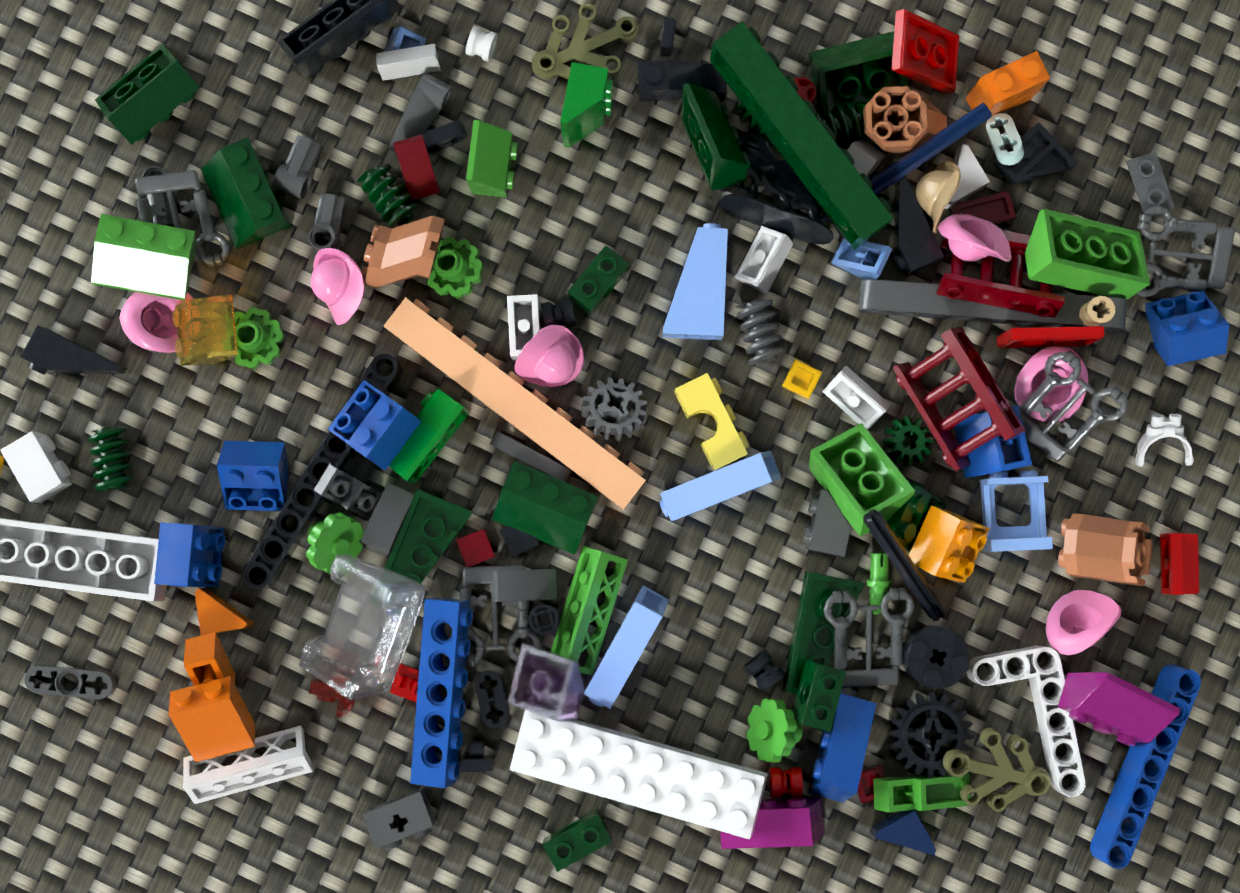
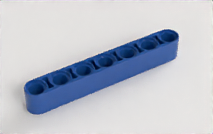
[1090,664,1201,869]

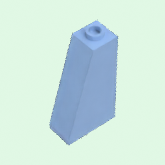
[662,223,728,340]
[660,451,782,521]
[584,585,669,709]

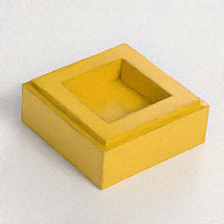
[781,359,822,400]

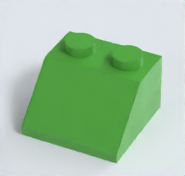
[466,120,518,198]

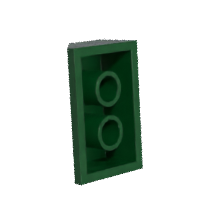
[809,31,908,112]
[95,44,200,145]
[681,83,750,191]
[201,137,292,250]
[492,461,599,555]

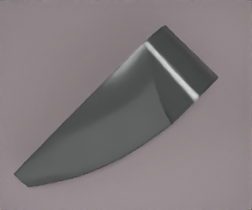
[388,73,453,152]

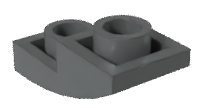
[314,464,381,518]
[361,483,415,554]
[493,569,557,602]

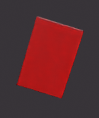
[892,9,959,94]
[997,326,1104,348]

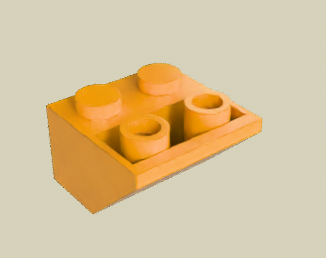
[909,505,990,583]

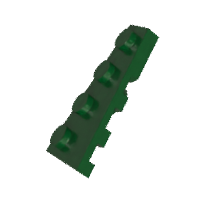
[371,489,473,613]
[782,571,866,694]

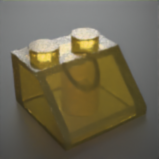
[173,295,238,366]

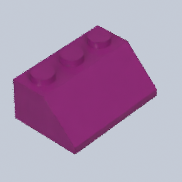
[1058,672,1180,746]

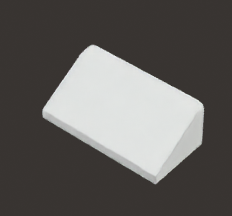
[376,44,441,81]
[734,226,793,294]
[822,366,890,430]

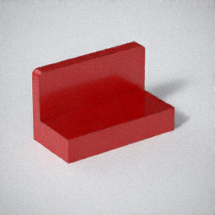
[1160,533,1199,595]

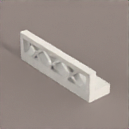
[183,726,313,804]

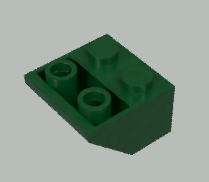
[868,481,947,553]

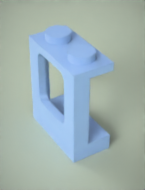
[980,471,1053,552]

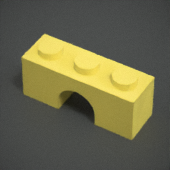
[674,373,750,472]

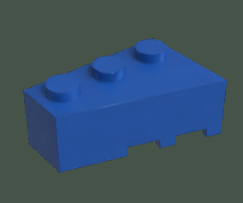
[808,693,876,803]

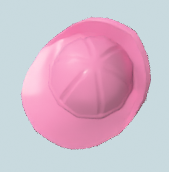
[937,214,1012,262]
[310,248,365,325]
[119,292,201,353]
[515,325,584,387]
[1014,346,1088,422]
[1045,590,1122,655]

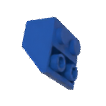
[1145,291,1230,366]
[328,380,421,470]
[953,405,1032,478]
[217,441,288,511]
[154,522,225,587]

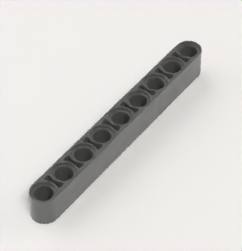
[859,279,1127,332]

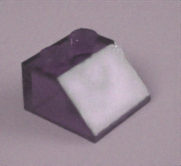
[508,643,585,722]

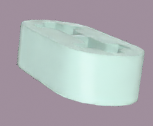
[986,113,1024,165]

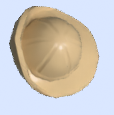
[915,161,961,233]

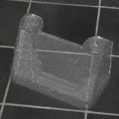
[299,554,425,700]

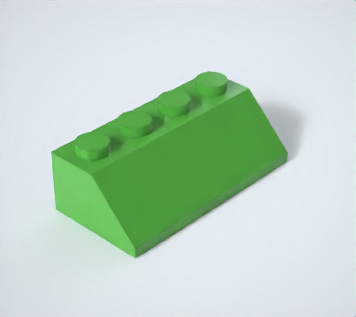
[1025,208,1150,300]

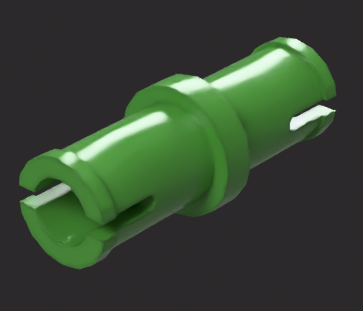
[867,552,891,615]

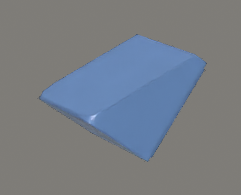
[385,26,426,52]

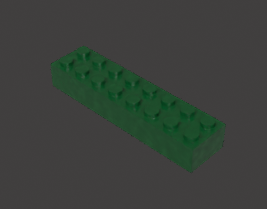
[710,21,893,251]

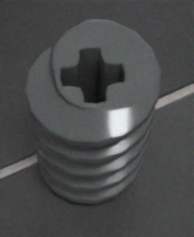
[736,299,785,365]

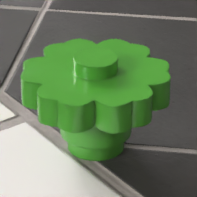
[427,237,485,298]
[222,307,285,369]
[306,512,364,574]
[747,699,803,762]

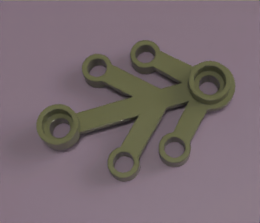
[532,3,639,80]
[943,728,1051,812]

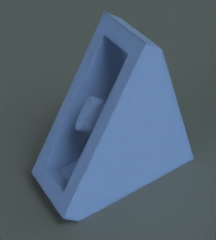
[832,238,892,280]

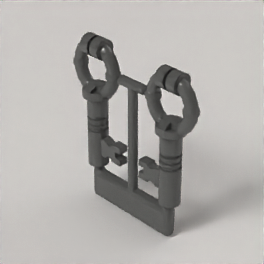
[135,170,230,267]
[1136,205,1235,297]
[1020,350,1128,462]
[459,565,543,667]
[823,587,915,688]

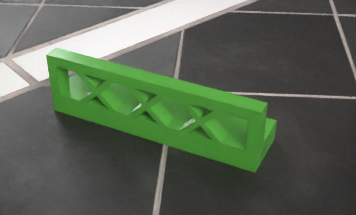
[548,546,628,676]

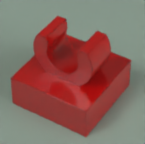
[389,663,419,703]

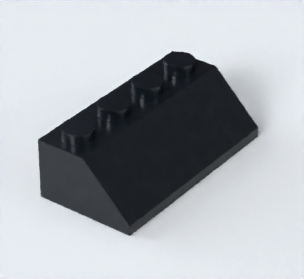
[277,0,400,78]

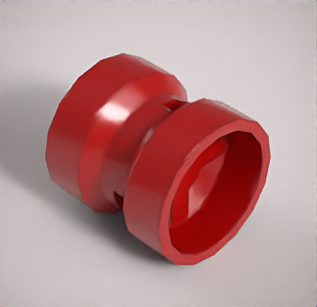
[769,767,803,798]

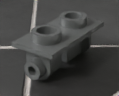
[1126,151,1175,217]

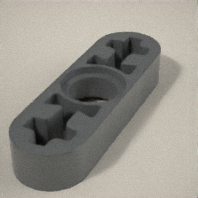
[490,431,573,483]
[25,665,117,699]

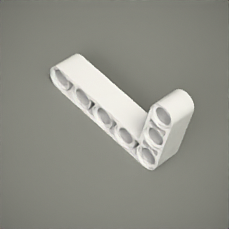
[966,646,1085,797]

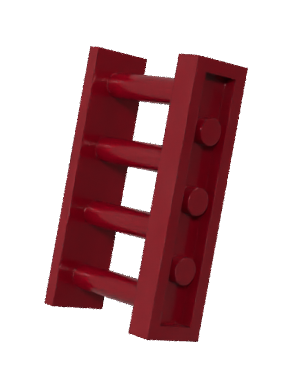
[936,230,1065,318]
[892,327,1026,471]

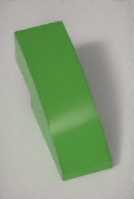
[873,774,971,813]

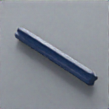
[870,103,992,195]

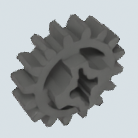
[581,377,647,441]

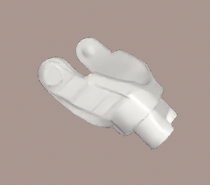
[1135,414,1194,467]

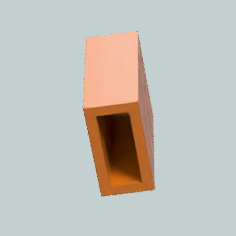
[966,51,1050,117]
[168,676,255,762]

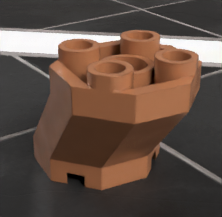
[864,86,947,161]
[362,216,445,288]
[1058,514,1152,586]

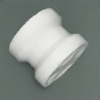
[466,26,498,62]

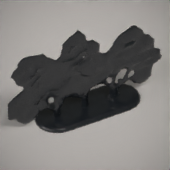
[717,130,873,245]

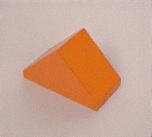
[195,588,254,635]

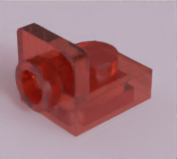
[309,678,356,718]

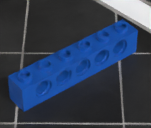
[410,597,473,788]

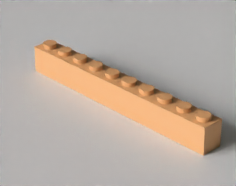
[384,297,646,510]

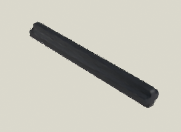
[863,509,945,621]

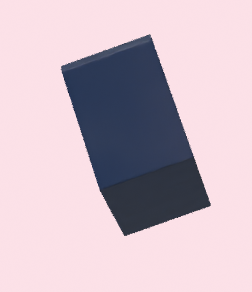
[870,810,936,856]

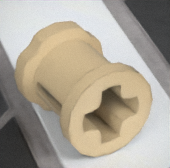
[1079,296,1115,326]

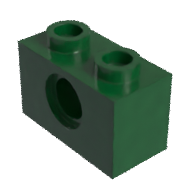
[567,245,629,316]
[792,660,846,732]
[542,808,612,872]

